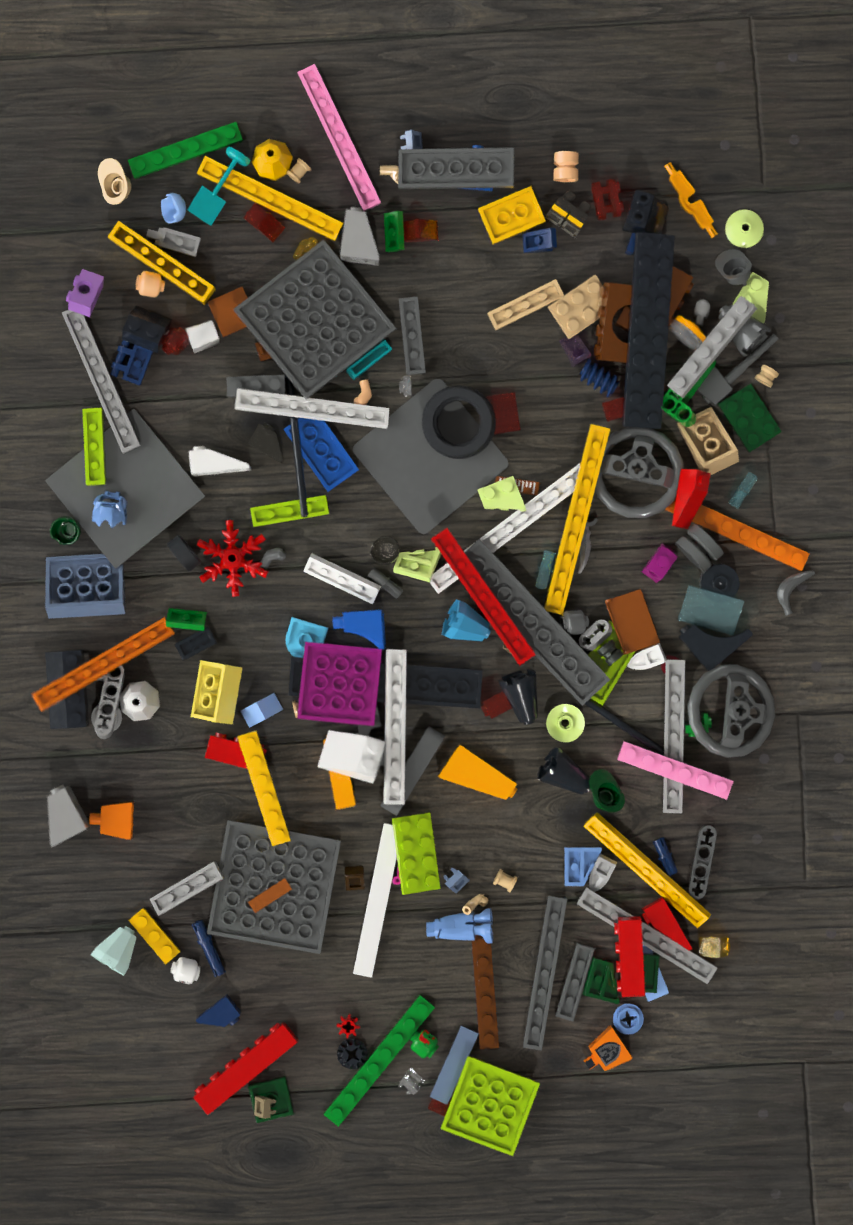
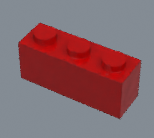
[205,732,267,769]

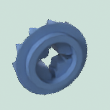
[613,1003,644,1034]

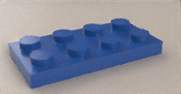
[283,418,359,492]

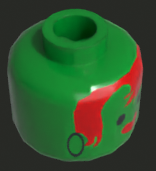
[410,1030,439,1058]

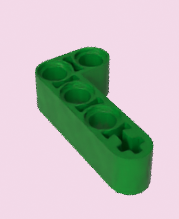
[661,359,716,427]

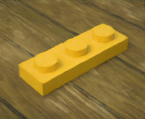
[128,908,181,964]

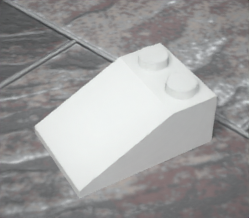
[189,446,251,476]
[318,730,386,783]

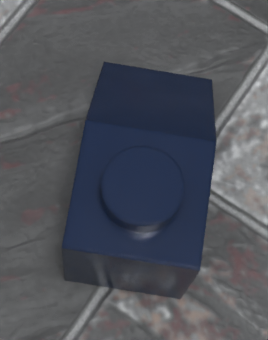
[196,994,241,1027]

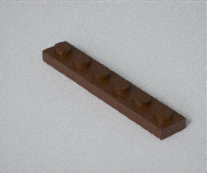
[471,935,499,1049]

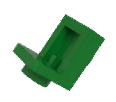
[684,713,712,737]

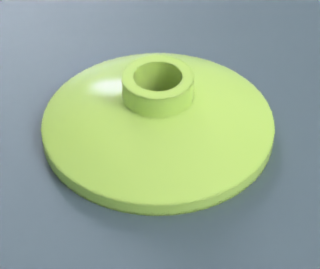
[725,210,764,248]
[546,704,585,742]

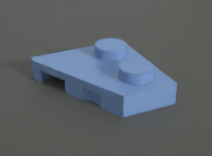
[564,847,602,886]

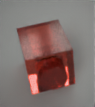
[481,691,512,719]

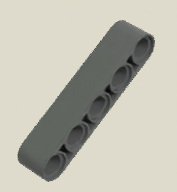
[380,726,445,816]

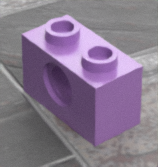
[66,269,104,317]

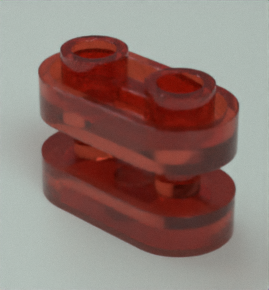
[591,179,624,221]

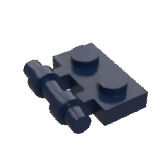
[110,340,153,386]

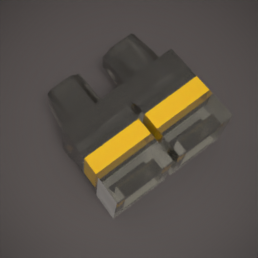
[545,190,591,238]

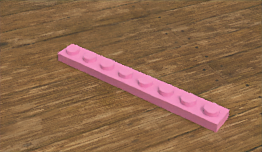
[298,64,381,212]

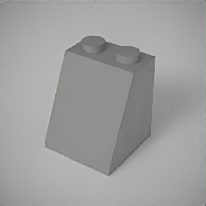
[340,207,379,266]
[47,785,91,847]

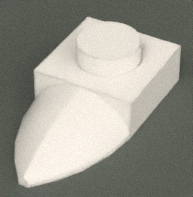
[627,643,666,670]

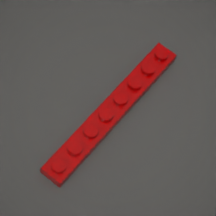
[431,528,536,665]

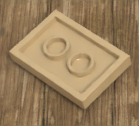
[548,275,603,339]

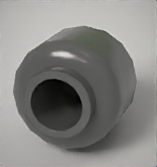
[559,609,589,635]

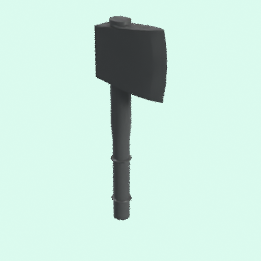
[697,334,779,406]

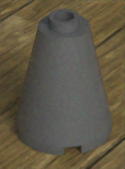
[718,304,771,357]

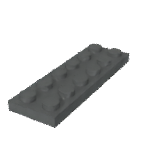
[398,148,515,189]

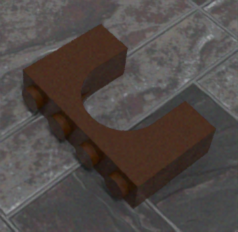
[615,266,694,332]
[594,283,632,363]

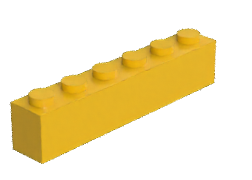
[108,221,216,305]

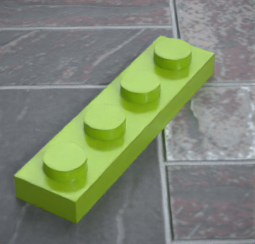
[82,408,106,486]
[250,495,329,527]

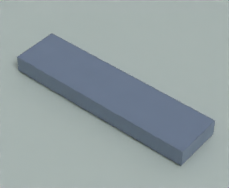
[430,1026,478,1105]

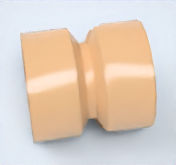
[554,151,579,182]

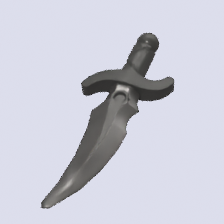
[578,518,598,574]

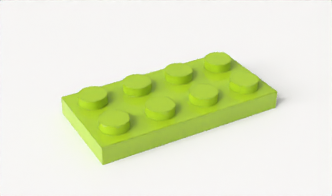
[392,812,440,895]

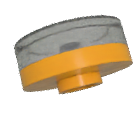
[668,315,706,351]

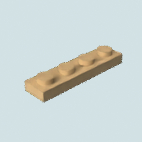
[487,279,564,331]

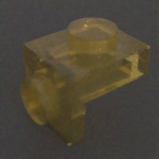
[699,936,730,958]

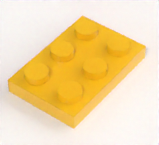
[478,186,546,245]

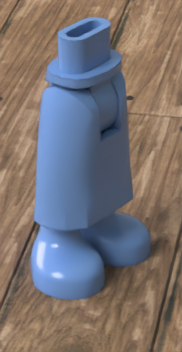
[426,908,493,944]

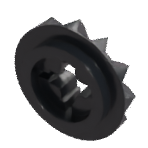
[337,1038,368,1070]

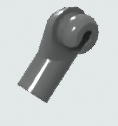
[260,548,286,569]

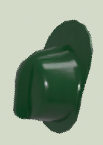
[589,769,625,813]

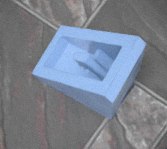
[241,693,283,728]

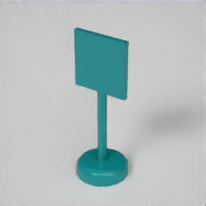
[187,146,251,226]

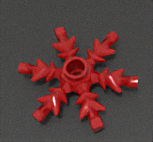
[196,520,269,597]

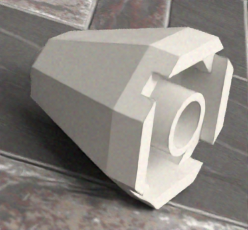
[120,681,160,721]

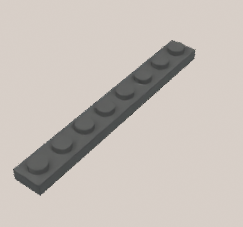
[523,895,567,1051]

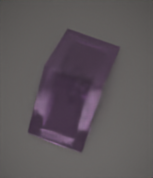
[559,334,592,367]

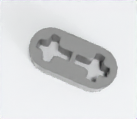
[579,619,612,651]

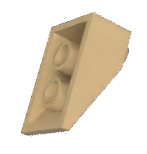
[677,407,739,475]

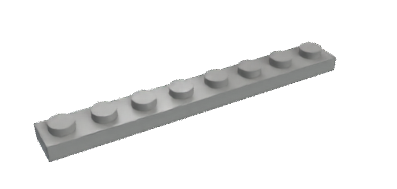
[62,310,141,454]
[663,659,685,813]
[576,887,717,984]

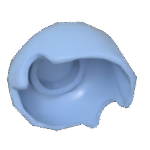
[161,193,186,224]

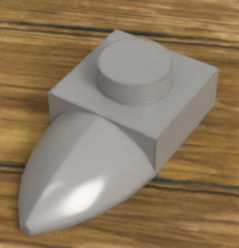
[589,854,617,892]

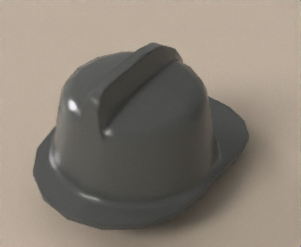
[715,249,752,286]

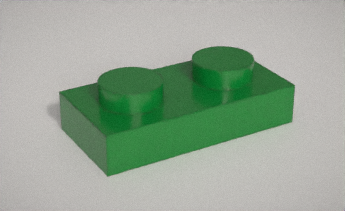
[384,211,405,252]
[166,608,207,631]

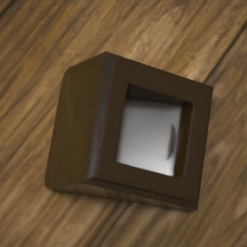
[345,866,365,891]

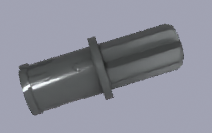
[367,567,403,599]

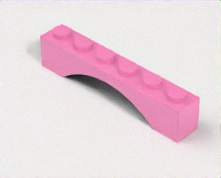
[617,741,733,799]

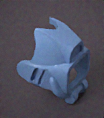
[92,491,127,528]

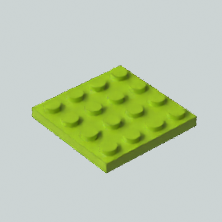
[441,1056,540,1156]

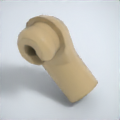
[380,165,399,184]

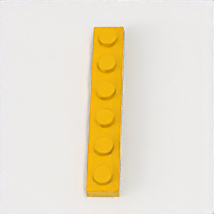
[238,730,291,846]

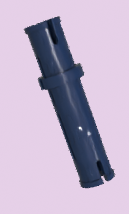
[191,919,226,977]

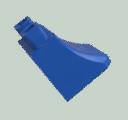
[333,610,386,649]

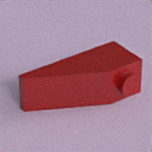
[672,469,711,529]
[641,897,692,951]

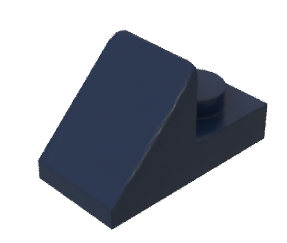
[522,228,557,253]

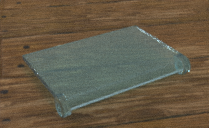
[677,585,744,635]

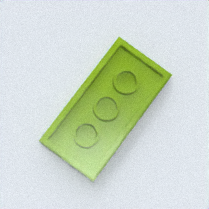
[588,620,635,706]

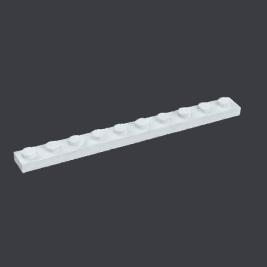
[430,463,580,594]

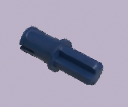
[653,837,677,876]

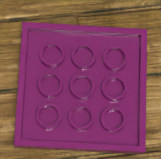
[297,642,382,726]

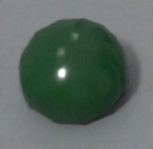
[50,516,81,545]

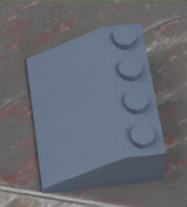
[45,554,126,619]

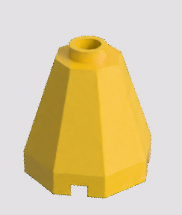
[252,139,293,181]

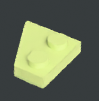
[732,272,769,324]

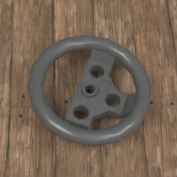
[595,427,684,518]
[688,664,775,758]

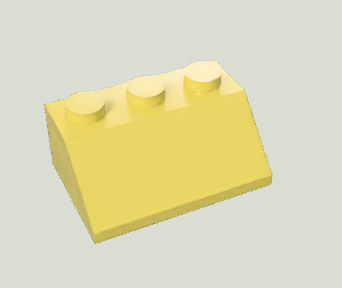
[191,660,242,724]

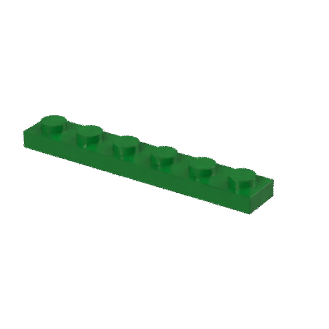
[128,122,243,179]

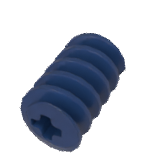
[579,358,621,398]

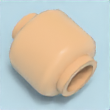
[136,271,165,298]

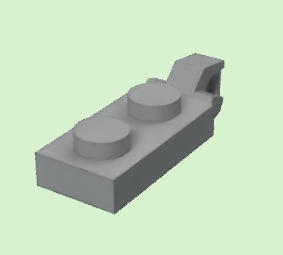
[146,228,201,257]

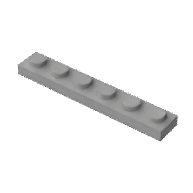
[667,296,757,398]

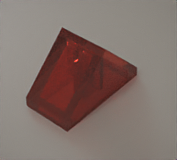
[403,219,438,242]

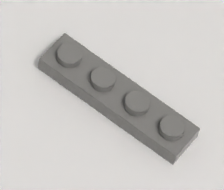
[150,861,225,916]

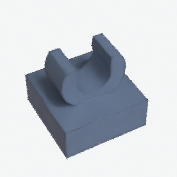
[400,130,422,149]
[443,868,469,893]

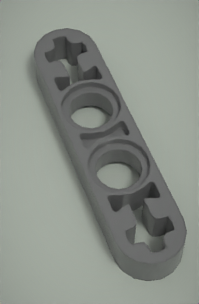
[688,825,717,899]

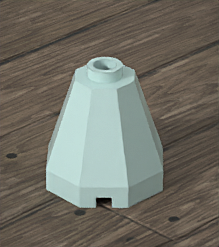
[91,926,136,976]

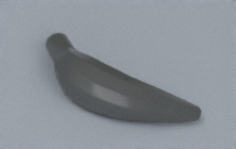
[777,570,815,615]

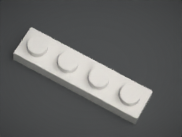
[304,553,381,604]

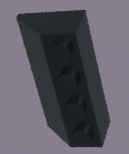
[45,650,89,729]

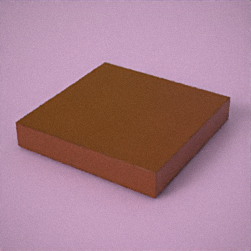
[207,287,247,338]

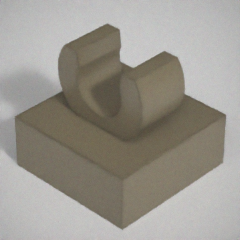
[254,1096,276,1119]

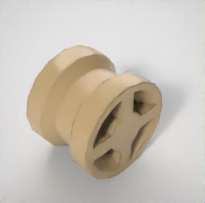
[755,364,779,388]

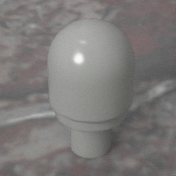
[694,299,710,326]

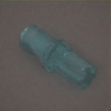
[728,472,758,509]
[535,550,556,589]

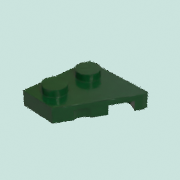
[583,957,620,1004]

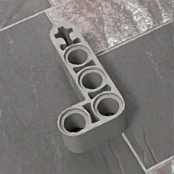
[95,665,125,739]

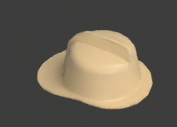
[98,158,131,205]

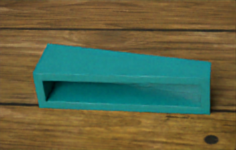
[346,340,392,381]

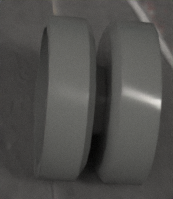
[675,524,724,573]

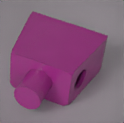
[641,542,678,583]

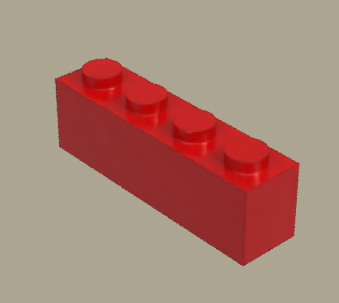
[614,916,645,997]

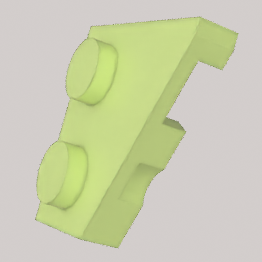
[478,476,527,512]
[393,548,441,582]

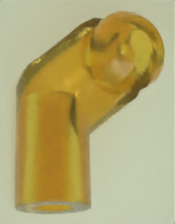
[293,237,318,260]

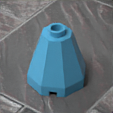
[441,599,491,641]

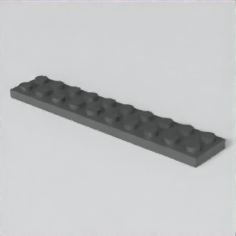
[464,539,610,706]

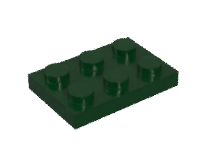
[718,384,781,453]

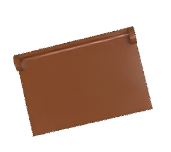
[605,589,660,655]

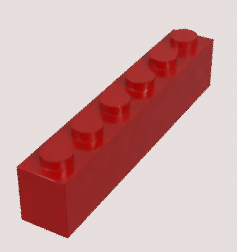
[193,1022,298,1115]

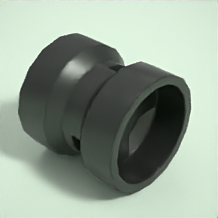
[597,639,624,666]

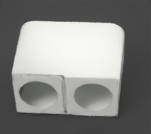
[186,321,220,354]

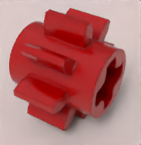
[336,1013,360,1038]

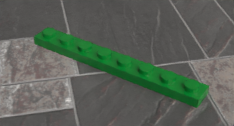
[323,995,435,1127]

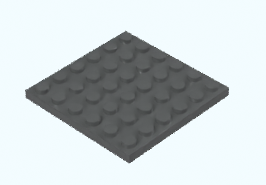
[234,240,396,400]
[207,820,341,954]

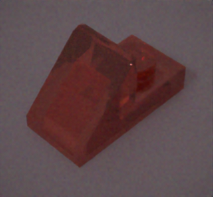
[243,203,285,243]

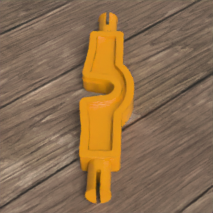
[664,162,718,238]

